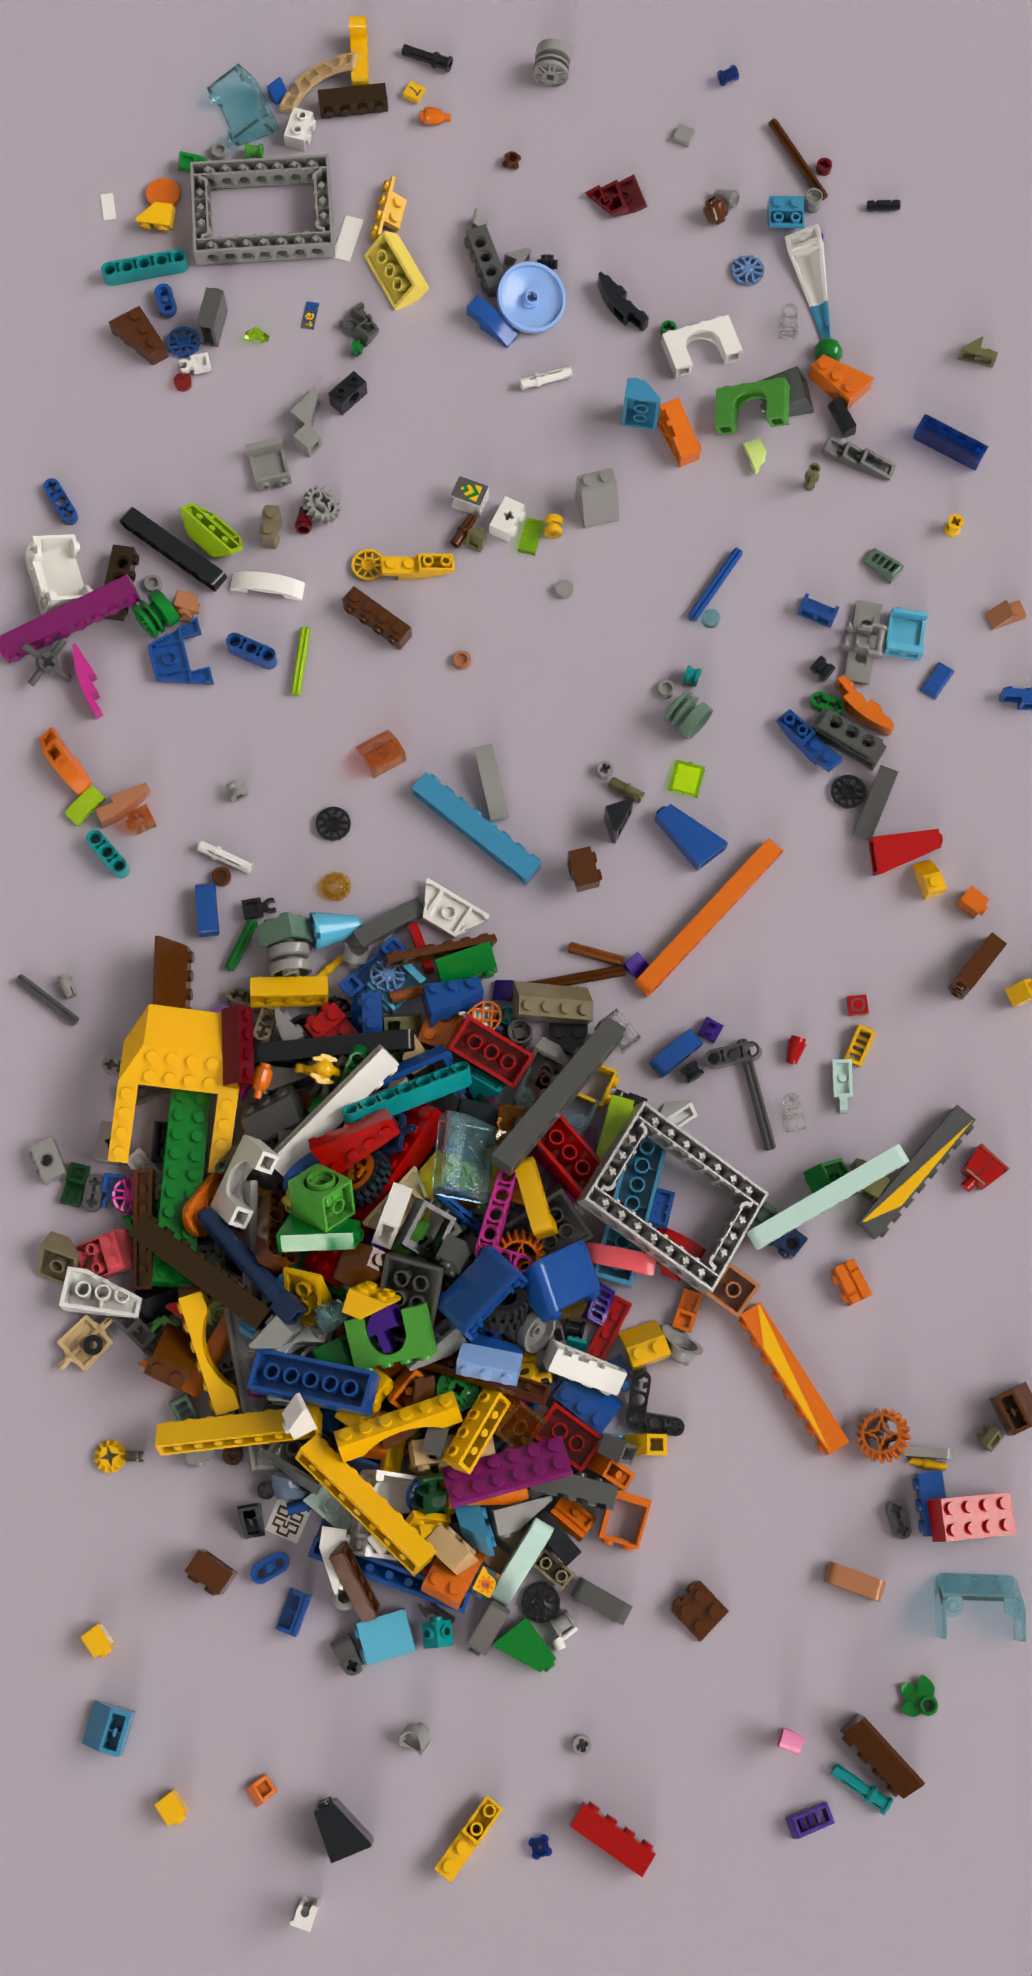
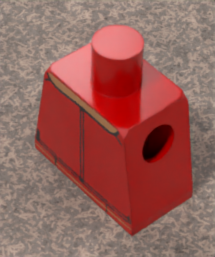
[960,1143,1010,1192]

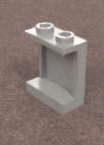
[246,437,292,491]

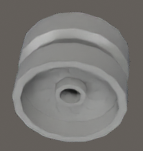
[267,942,312,977]
[504,1304,556,1353]

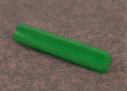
[225,919,258,971]

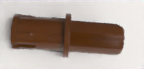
[450,513,476,548]

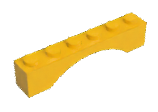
[177,1290,241,1416]
[334,1391,463,1463]

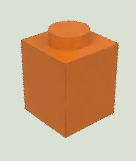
[956,886,989,918]

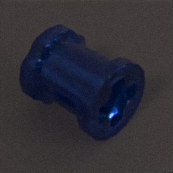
[717,65,739,86]

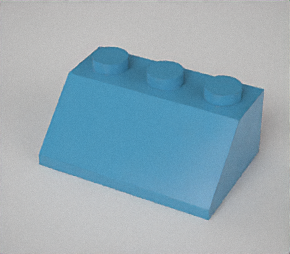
[621,378,661,430]

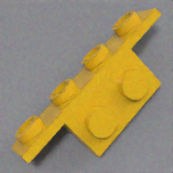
[370,175,407,242]

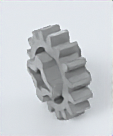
[302,485,341,525]

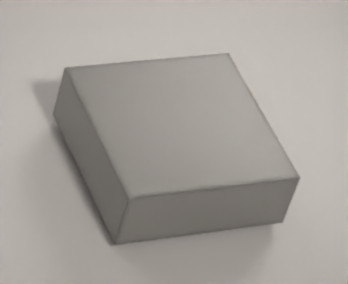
[672,124,695,147]

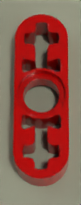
[407,921,435,975]

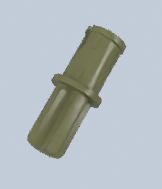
[608,777,645,803]

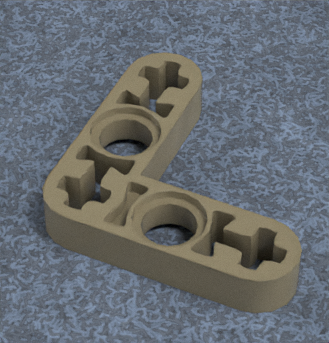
[227,988,281,1043]

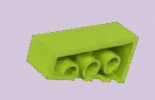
[596,1094,634,1160]

